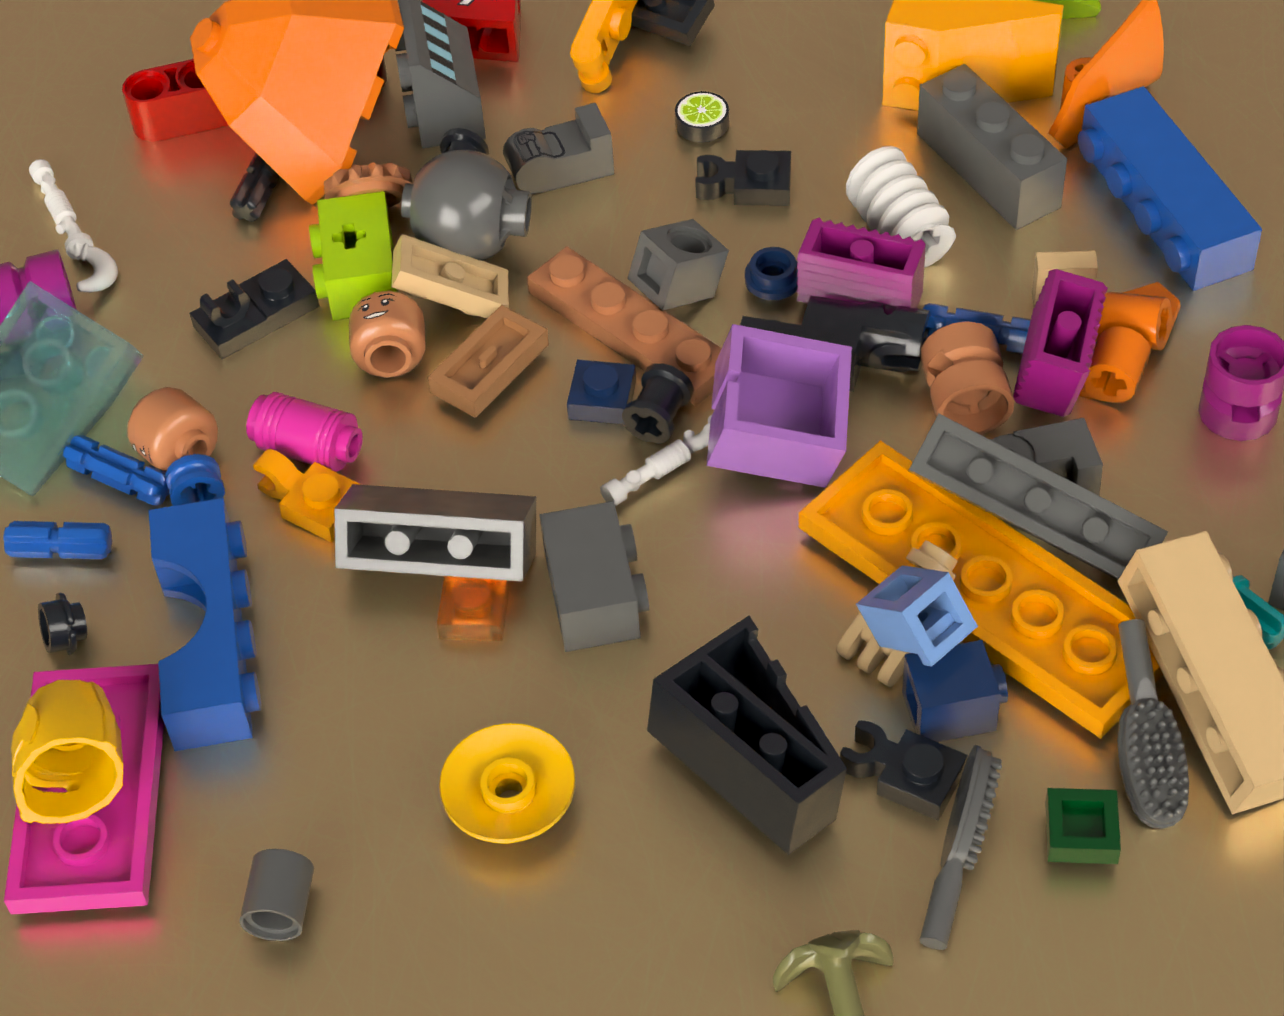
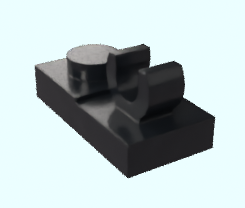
[189,259,320,359]

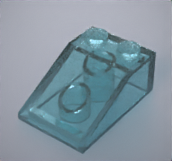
[0,281,144,497]

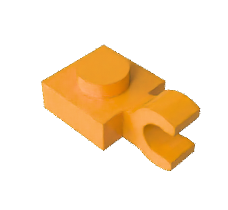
[253,449,361,543]

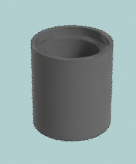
[239,849,314,941]

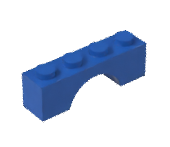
[149,498,261,751]

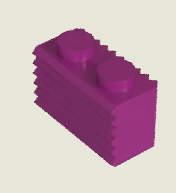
[797,217,926,315]
[1013,269,1108,417]

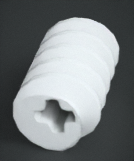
[846,146,956,268]

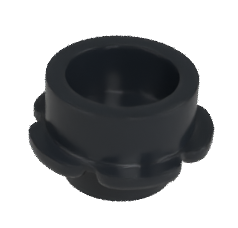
[38,593,87,655]

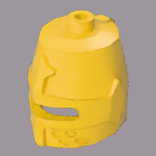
[11,680,123,824]

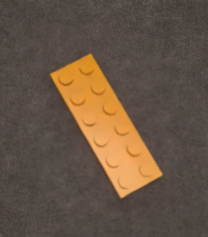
[799,440,1163,739]

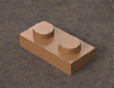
[427,305,549,418]

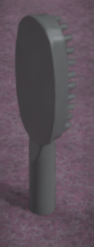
[1117,619,1189,829]
[920,745,1002,950]

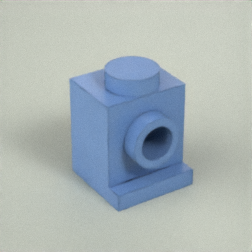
[856,565,978,667]

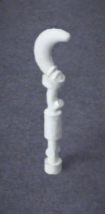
[29,159,118,293]
[600,414,713,506]

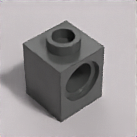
[627,219,729,311]

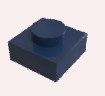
[567,360,636,425]

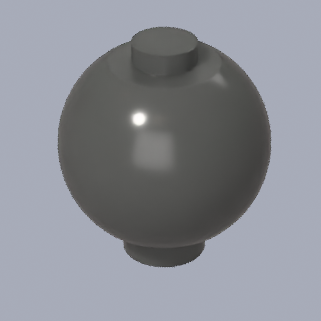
[401,149,532,261]

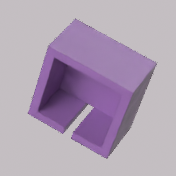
[706,324,852,488]

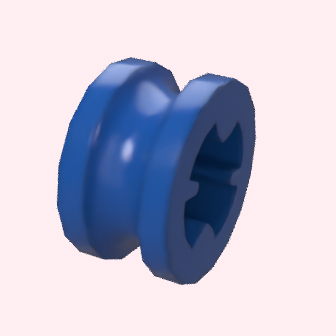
[165,454,225,506]

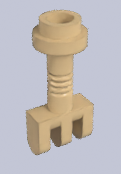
[836,540,958,687]

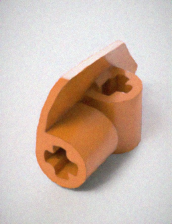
[1048,0,1164,149]
[1079,282,1181,403]

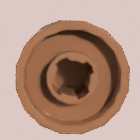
[920,321,1014,435]

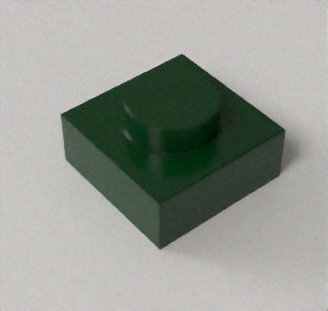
[1045,788,1121,864]

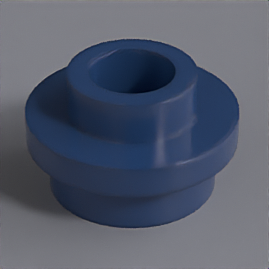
[745,247,798,300]

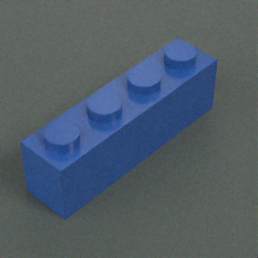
[1078,86,1262,291]

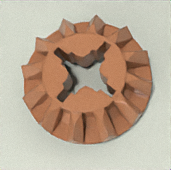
[324,162,413,208]

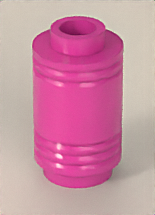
[246,392,363,472]

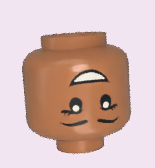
[349,291,426,378]
[127,387,218,472]

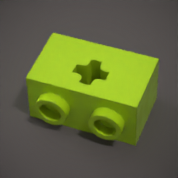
[309,191,399,321]

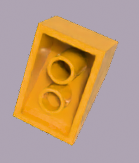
[882,0,1064,111]

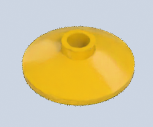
[439,723,575,843]

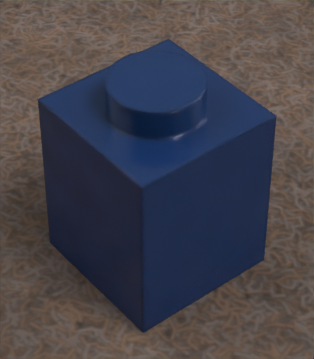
[902,640,1008,742]

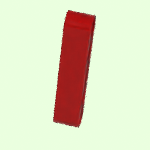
[122,57,387,142]

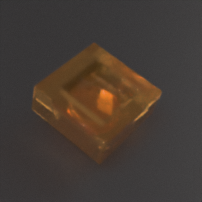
[437,576,510,641]

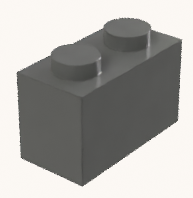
[539,501,649,652]

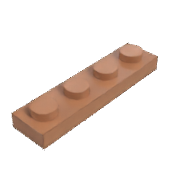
[527,246,722,406]

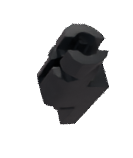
[740,296,930,392]

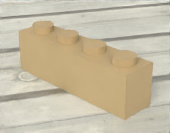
[1117,531,1284,814]

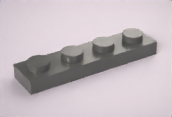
[909,413,1168,580]

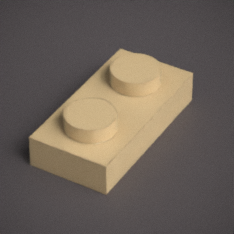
[392,234,509,319]

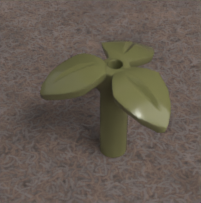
[773,930,894,1016]

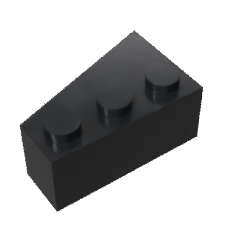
[647,615,847,855]

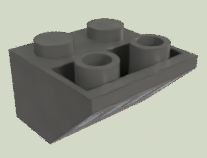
[395,0,486,148]

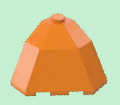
[190,0,404,205]

